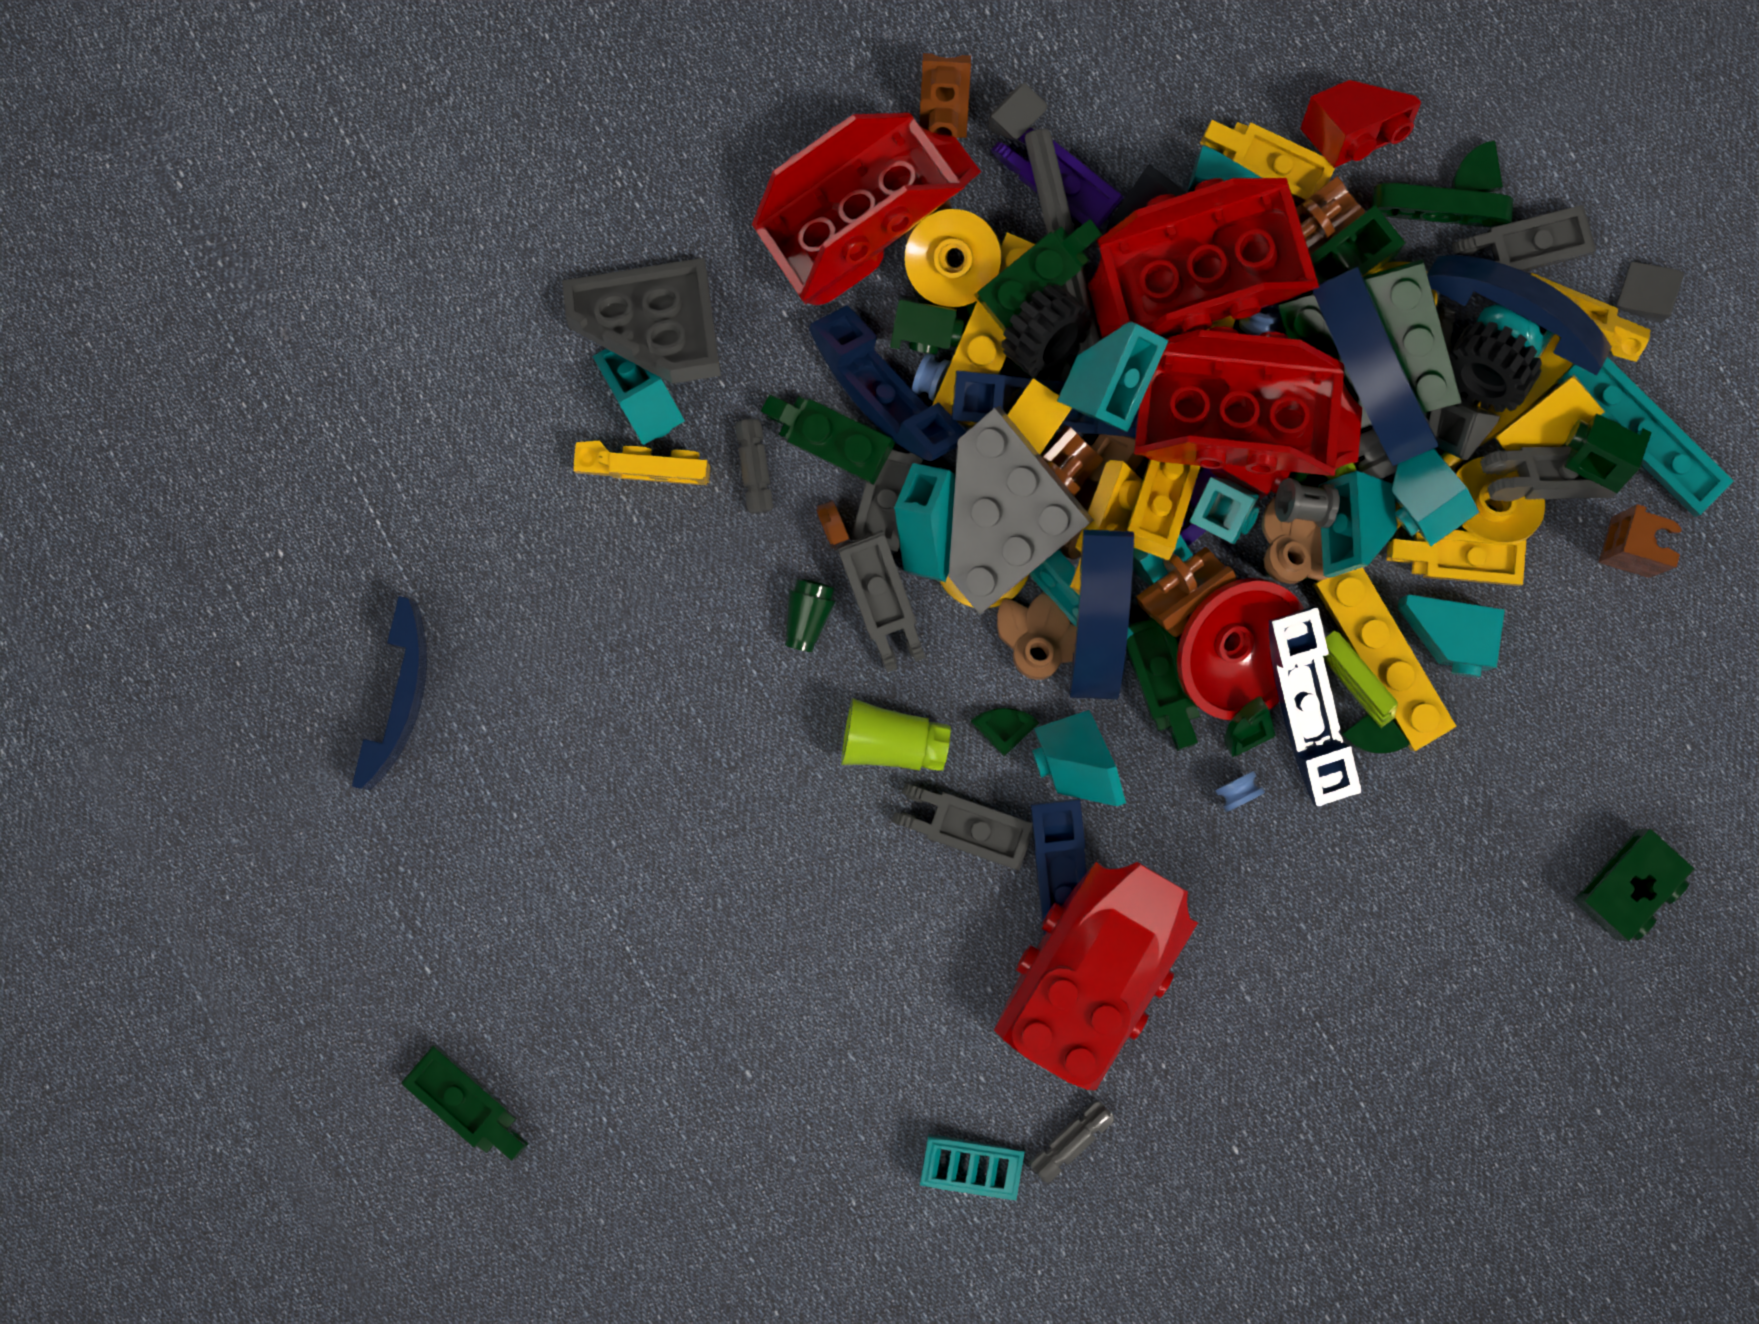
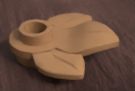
[1261,496,1328,584]
[997,592,1076,680]

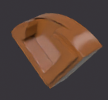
[816,500,850,551]

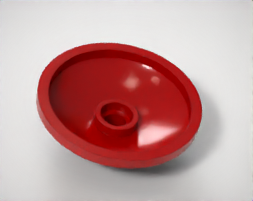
[1177,578,1304,720]

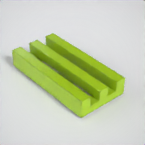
[1323,631,1398,728]

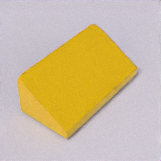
[1495,374,1605,451]

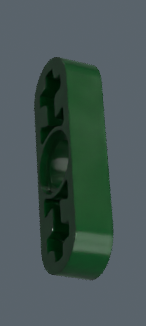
[1372,183,1514,228]

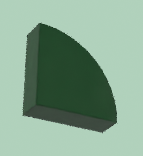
[1452,140,1503,192]
[1224,696,1276,757]
[971,708,1039,757]
[1341,714,1410,754]

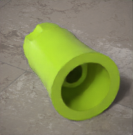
[841,698,951,771]

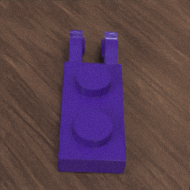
[991,127,1124,229]

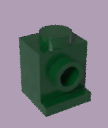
[890,294,964,354]
[1565,413,1652,493]

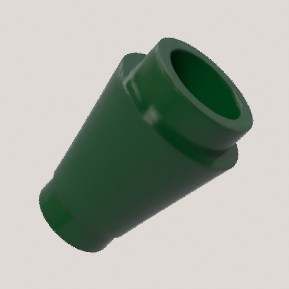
[785,578,836,652]

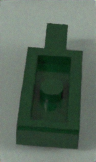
[974,219,1102,332]
[761,394,896,485]
[1126,617,1200,751]
[401,1045,529,1161]

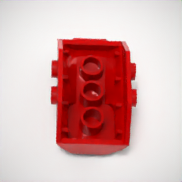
[752,113,981,305]
[1088,178,1319,337]
[1134,326,1363,476]
[994,862,1199,1091]

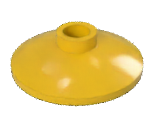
[905,209,1002,307]
[1456,457,1545,545]

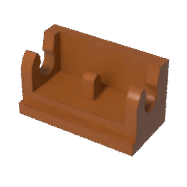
[1598,504,1682,578]

